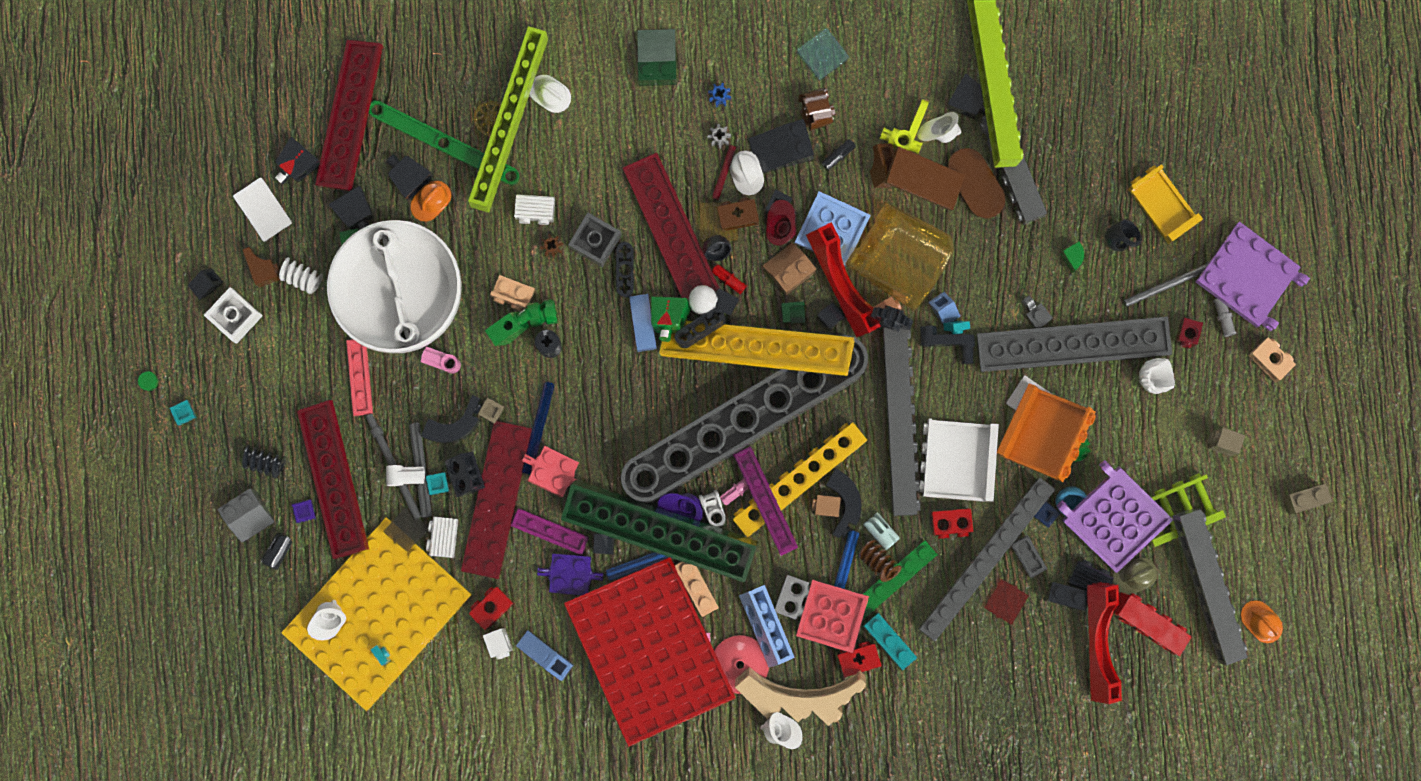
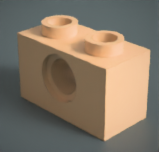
[1248,337,1296,383]

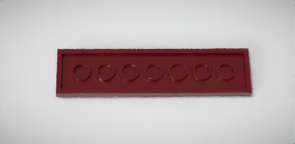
[315,40,383,191]
[623,153,719,302]
[297,400,369,559]
[461,421,532,579]

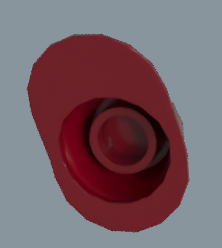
[766,200,796,246]

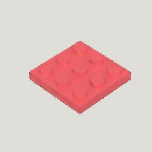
[796,580,869,653]

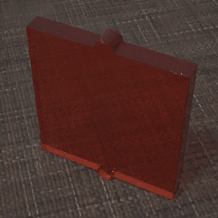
[984,579,1029,625]

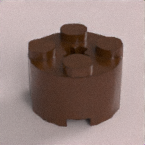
[798,88,835,131]

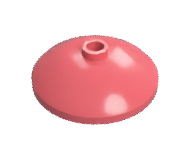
[714,635,769,694]

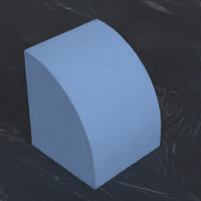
[929,292,960,324]

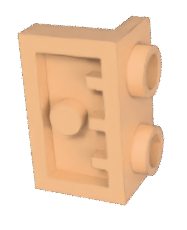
[490,275,535,311]

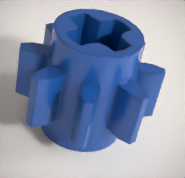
[708,83,731,107]

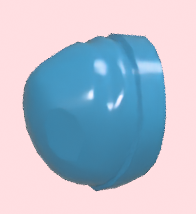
[1056,486,1087,517]

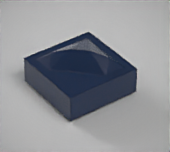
[1034,501,1061,528]

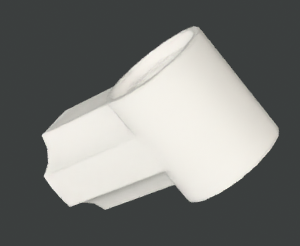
[386,465,425,486]

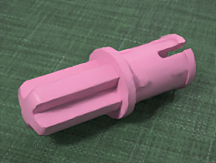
[720,478,749,505]

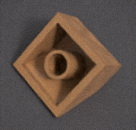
[762,243,816,296]

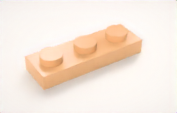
[675,562,719,617]

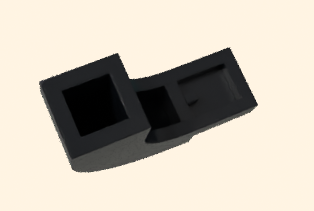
[421,395,483,444]
[826,469,862,539]

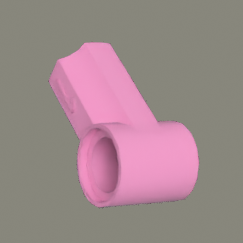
[421,347,461,374]

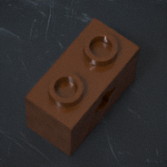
[717,198,759,232]

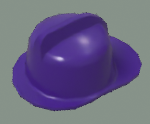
[658,493,703,521]

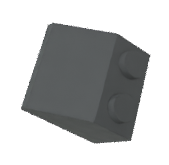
[217,488,275,543]

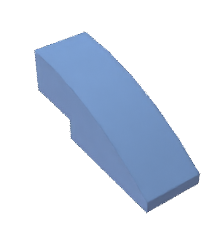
[629,294,657,352]

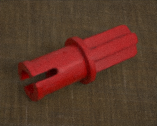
[712,264,747,295]

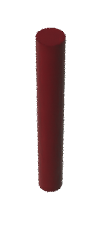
[712,145,736,201]

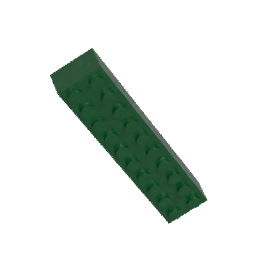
[561,480,759,583]

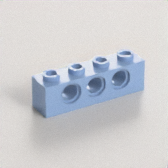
[739,585,795,667]

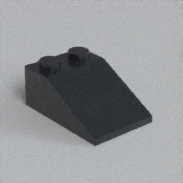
[749,119,814,174]

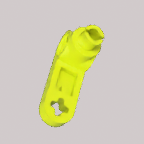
[880,99,929,154]

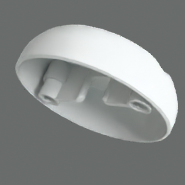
[327,220,462,353]

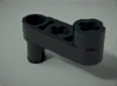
[920,326,975,365]

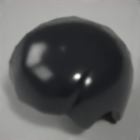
[703,235,732,261]

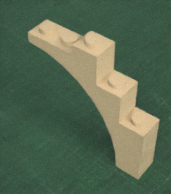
[735,667,866,726]

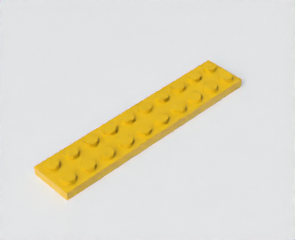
[659,321,855,376]

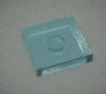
[797,28,850,81]

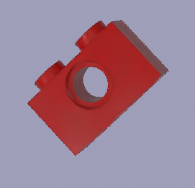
[469,586,515,630]

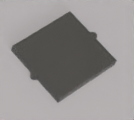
[383,508,429,552]

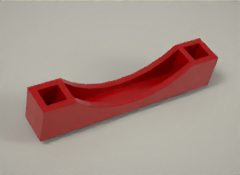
[806,222,881,338]
[1087,582,1122,704]

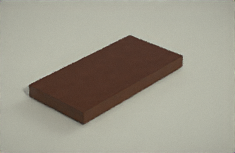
[884,147,965,211]

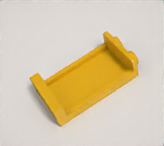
[1128,164,1203,244]

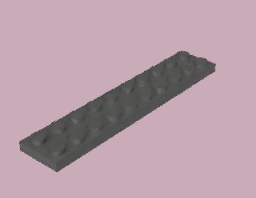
[976,317,1172,372]

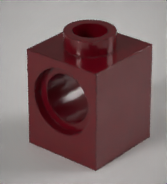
[1175,318,1203,349]

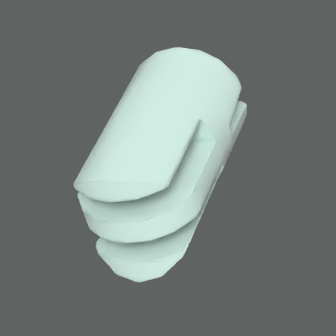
[863,512,900,550]

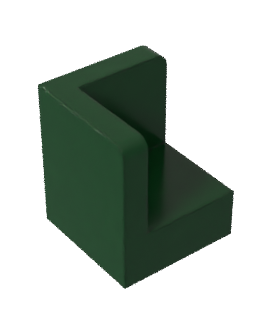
[781,301,805,325]

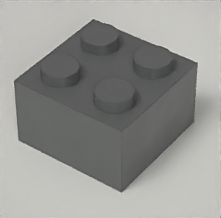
[568,213,622,268]

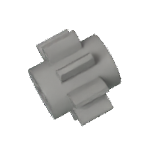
[708,124,731,149]

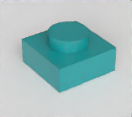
[943,321,970,334]
[170,400,197,426]
[426,472,449,495]
[371,645,391,666]

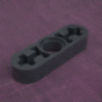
[616,242,634,298]
[675,308,726,348]

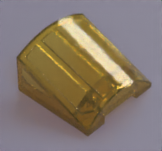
[845,202,954,311]

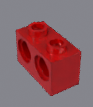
[931,509,973,539]

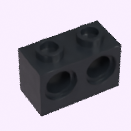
[445,451,485,497]

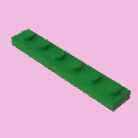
[862,540,938,620]

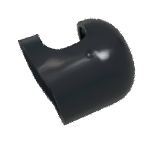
[1105,219,1142,252]

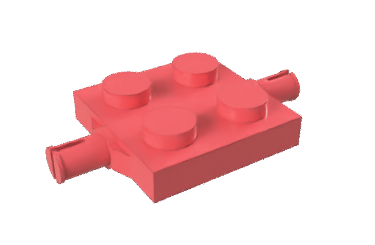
[522,446,579,498]

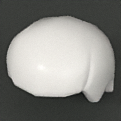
[689,285,718,316]

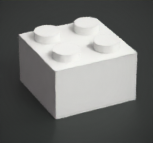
[204,287,263,344]

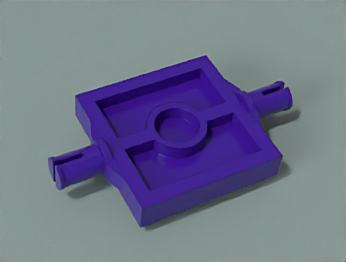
[537,553,603,595]

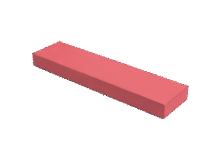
[346,339,373,416]

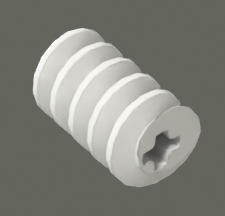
[279,257,323,294]

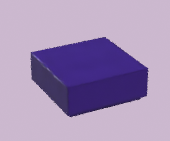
[292,499,316,523]

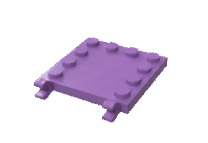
[1196,221,1310,331]
[1056,460,1173,573]

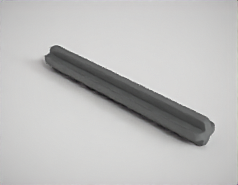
[409,423,432,518]

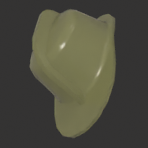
[1112,558,1158,595]

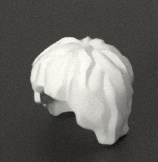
[1139,358,1175,394]

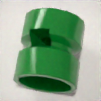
[527,299,558,328]

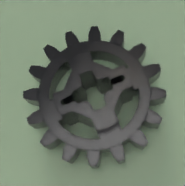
[871,305,913,332]

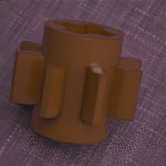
[540,234,564,259]

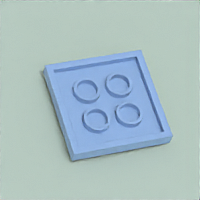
[795,191,871,267]

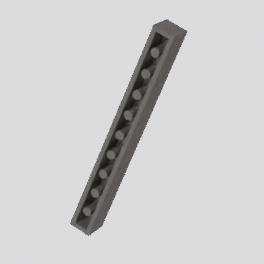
[882,327,920,516]
[918,478,1055,642]

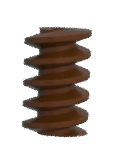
[859,540,902,582]

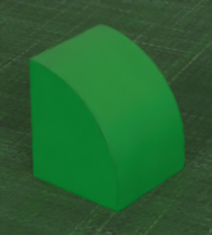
[1060,241,1084,273]

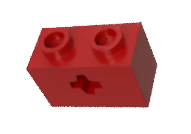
[837,641,882,678]

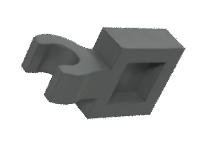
[1021,295,1053,328]

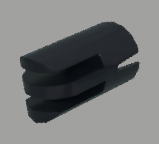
[261,533,292,570]

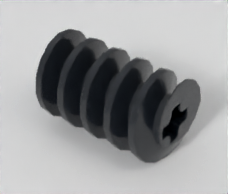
[535,330,562,358]
[242,445,286,478]

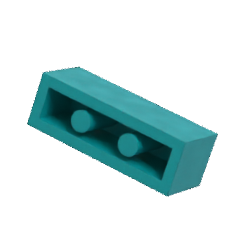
[863,613,917,671]

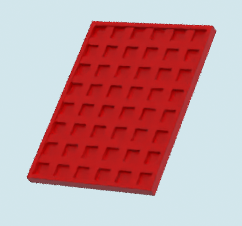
[564,557,736,747]

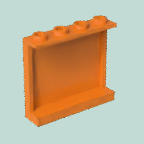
[997,383,1096,482]

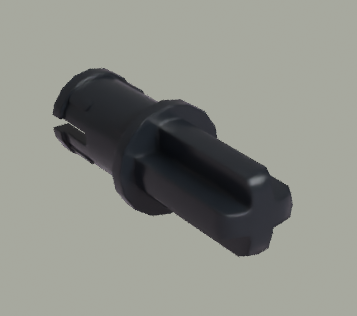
[821,139,856,171]

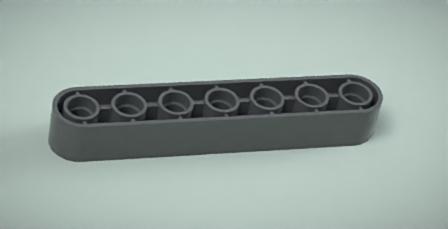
[621,335,868,503]

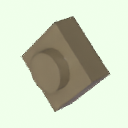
[478,398,505,424]

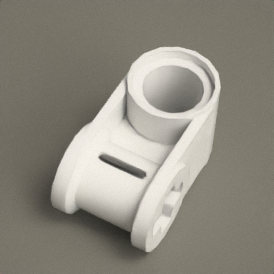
[699,489,725,528]

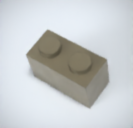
[1207,428,1245,457]
[1283,484,1332,514]

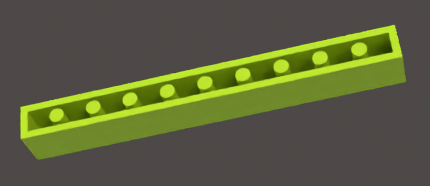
[967,0,1023,168]
[468,26,548,213]

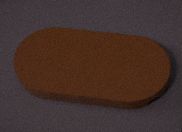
[948,148,1005,219]

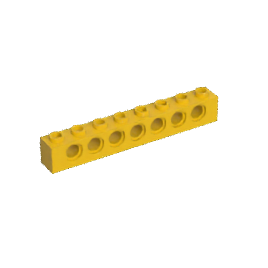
[733,422,867,538]

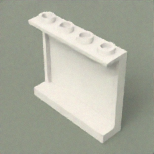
[919,419,999,502]

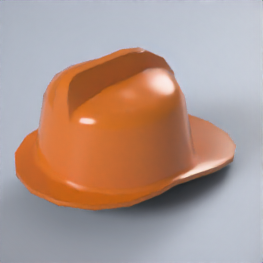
[411,181,451,222]
[1241,600,1283,643]

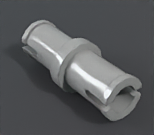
[1213,299,1236,337]

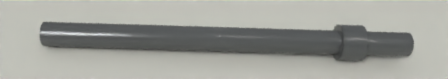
[1124,260,1210,307]
[366,414,422,520]

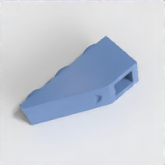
[516,630,574,681]

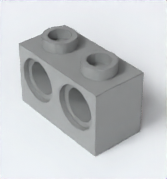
[775,575,810,620]

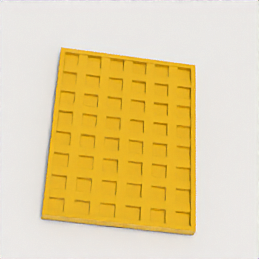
[281,517,472,711]

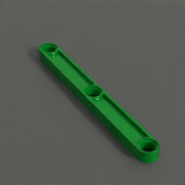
[369,101,520,186]

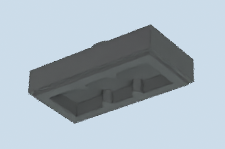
[1011,535,1047,578]

